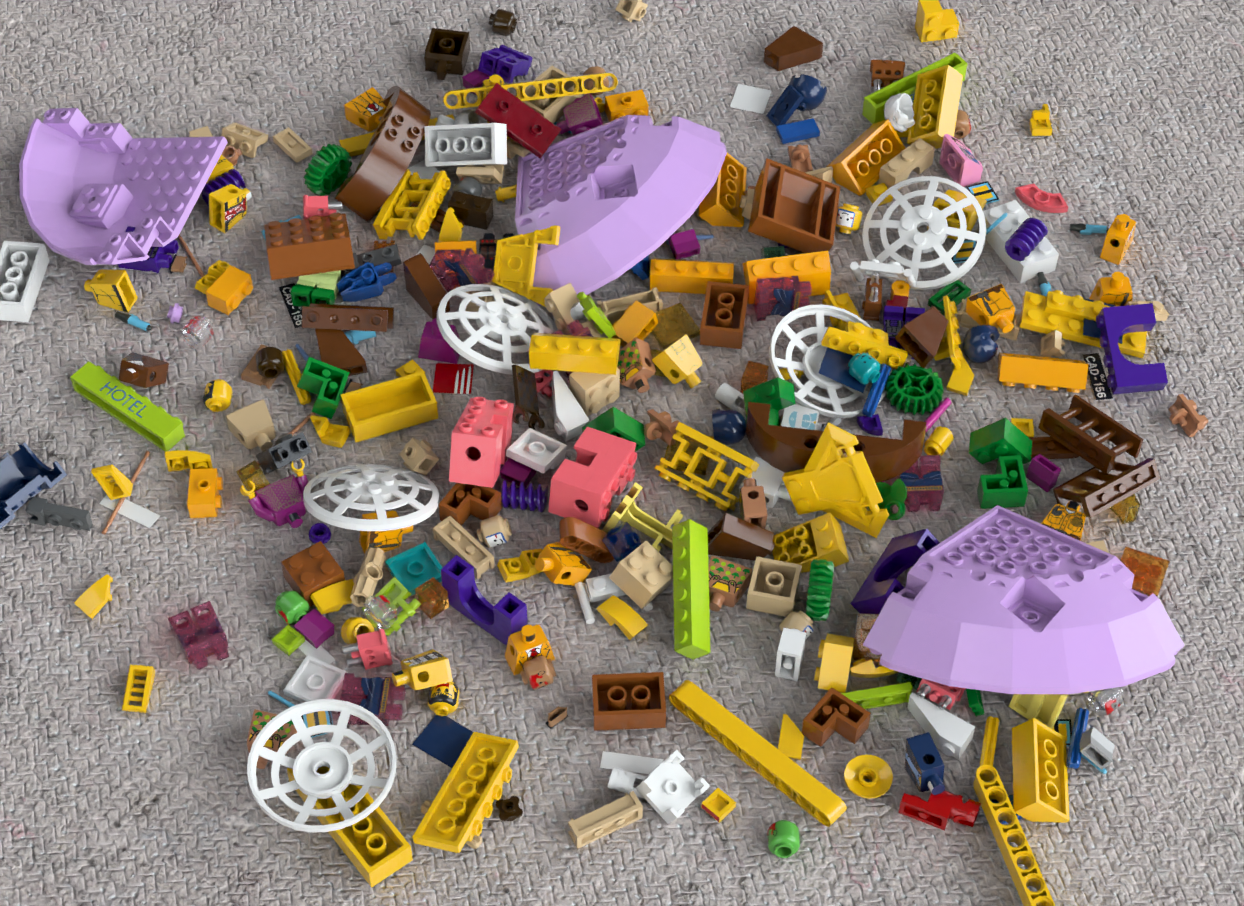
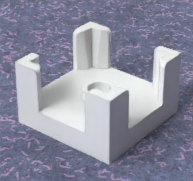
[635,750,710,824]

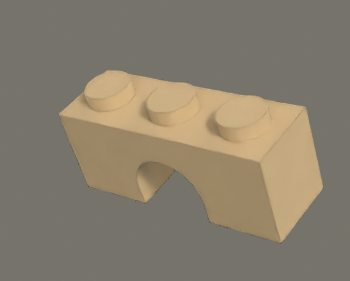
[878,138,935,191]
[544,283,601,338]

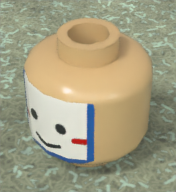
[477,515,512,548]
[779,610,814,640]

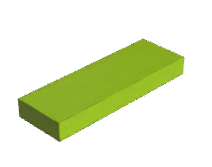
[841,682,913,709]

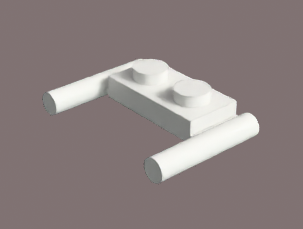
[850,259,917,288]
[575,573,653,624]

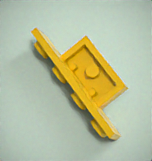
[934,295,963,370]
[821,321,908,369]

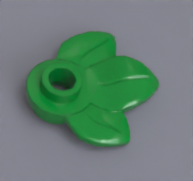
[868,479,907,520]

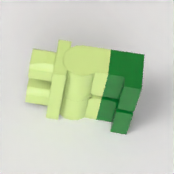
[291,270,342,307]

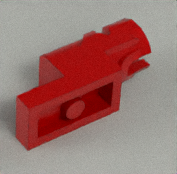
[899,790,981,831]

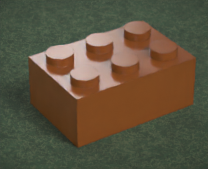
[700,281,749,349]
[592,672,666,731]

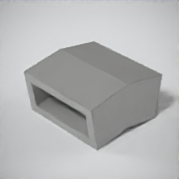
[1080,727,1115,770]

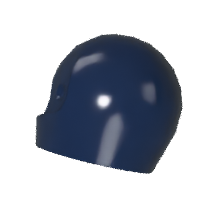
[963,325,1000,364]
[712,408,747,445]

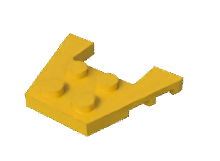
[492,225,560,307]

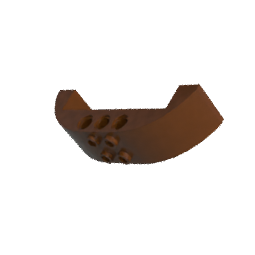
[335,86,431,222]
[746,402,926,483]

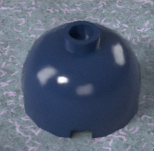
[788,74,827,111]

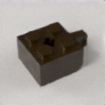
[424,28,470,80]

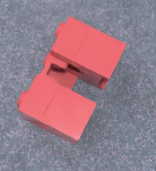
[449,396,514,488]
[548,427,637,528]

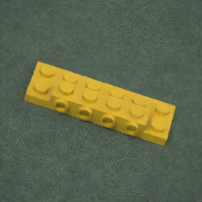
[1019,290,1147,358]
[412,732,519,853]

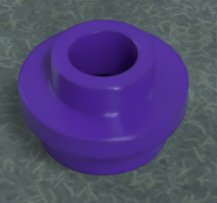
[308,523,331,544]

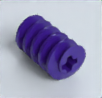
[201,169,246,206]
[1005,218,1048,261]
[501,480,548,513]

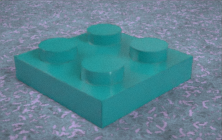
[385,542,442,597]

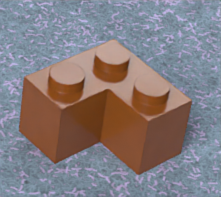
[438,483,502,526]
[802,687,871,747]

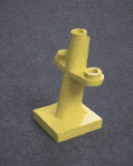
[602,482,684,552]
[1008,691,1091,729]

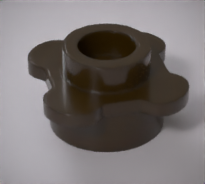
[496,796,523,821]

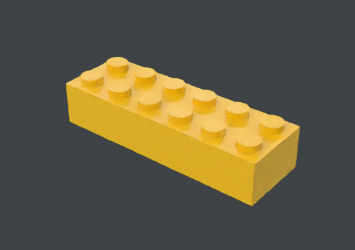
[286,766,413,888]

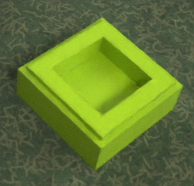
[271,624,305,656]

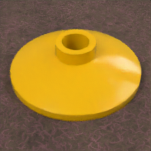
[844,754,893,799]

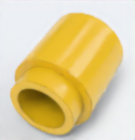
[924,426,954,458]

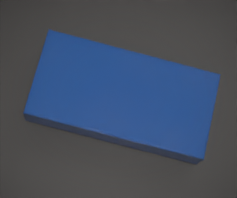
[776,118,820,144]

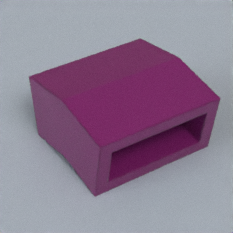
[462,69,490,96]
[668,229,701,259]
[1026,454,1062,493]
[500,458,536,488]
[294,609,335,649]

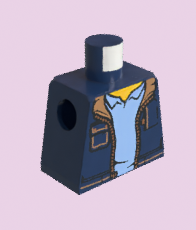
[905,732,945,795]

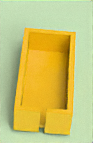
[340,371,438,443]

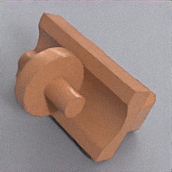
[788,144,813,173]
[1168,394,1208,437]
[644,409,680,446]

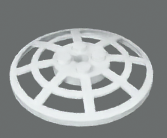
[863,176,986,290]
[437,284,559,375]
[769,305,892,418]
[303,464,439,531]
[247,699,397,832]

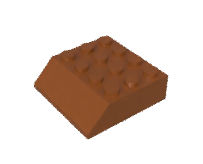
[748,158,840,253]
[264,213,355,280]

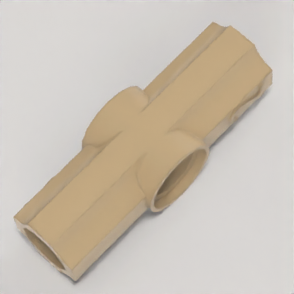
[350,547,386,607]

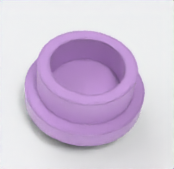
[167,303,183,324]

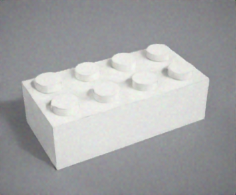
[425,123,507,167]
[978,200,1059,283]
[0,241,49,322]

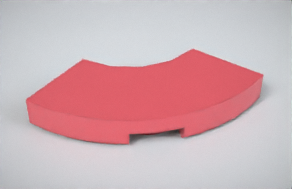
[1015,184,1068,213]

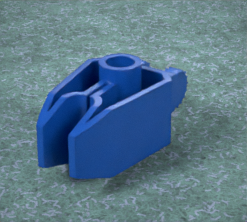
[337,262,397,302]

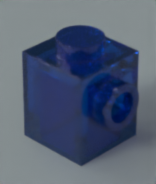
[602,521,641,562]

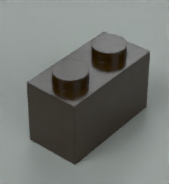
[448,191,494,230]

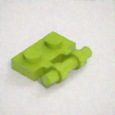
[577,292,616,338]
[362,577,421,636]

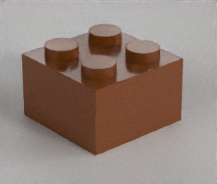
[281,541,345,607]

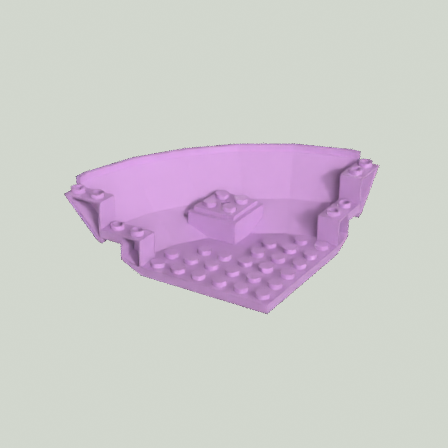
[19,108,228,265]
[515,115,727,306]
[863,505,1184,694]

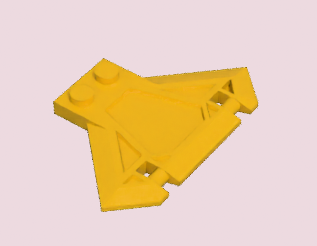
[782,422,889,538]

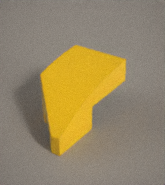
[1029,104,1052,136]
[438,207,464,242]
[947,356,974,396]
[310,415,351,448]
[74,574,113,619]
[778,714,804,760]

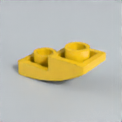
[195,260,230,294]
[165,450,213,472]
[497,548,543,583]
[310,579,354,614]
[596,595,648,640]
[849,659,899,678]

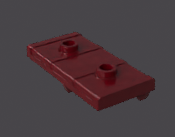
[475,83,562,159]

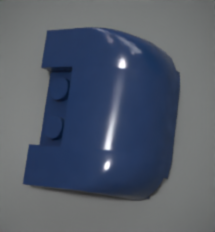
[0,442,67,529]

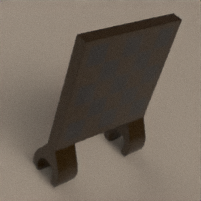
[512,364,545,430]

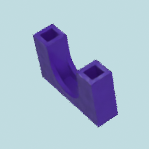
[1096,303,1168,395]
[850,528,940,619]
[441,555,528,646]

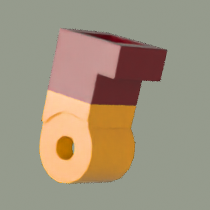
[886,280,910,321]

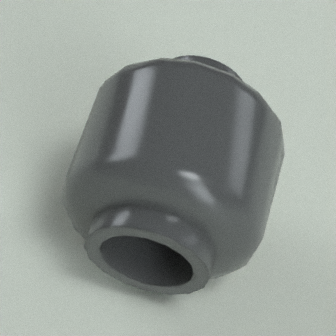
[452,176,482,196]

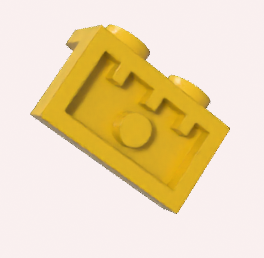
[822,290,861,331]

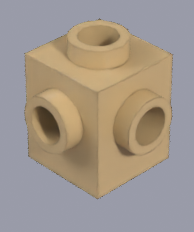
[615,0,648,22]
[399,438,439,476]

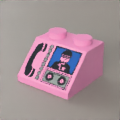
[939,133,983,187]

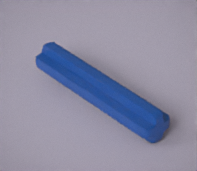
[862,363,891,417]
[1066,708,1089,769]

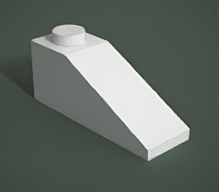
[551,370,590,442]
[907,692,975,760]

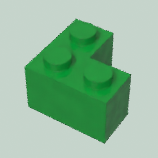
[297,357,350,419]
[743,377,796,426]
[582,407,645,452]
[969,417,1032,465]
[977,455,1028,509]

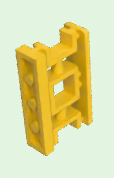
[373,169,451,240]
[655,422,760,512]

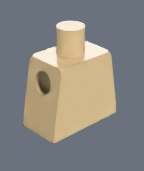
[226,399,276,451]

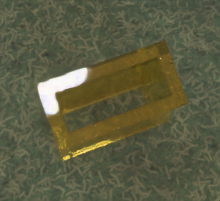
[1109,494,1140,524]

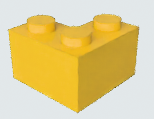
[915,0,959,42]
[814,633,855,693]

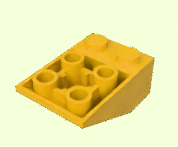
[927,189,987,240]
[772,512,849,573]

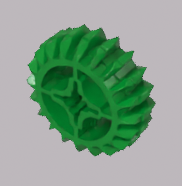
[304,144,352,196]
[885,363,944,416]
[805,559,834,622]

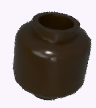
[488,9,517,36]
[256,346,284,379]

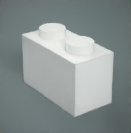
[775,628,807,681]

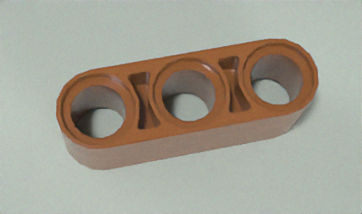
[559,517,615,563]

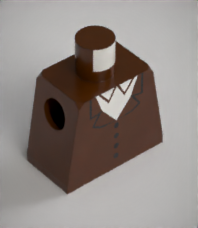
[119,352,169,388]

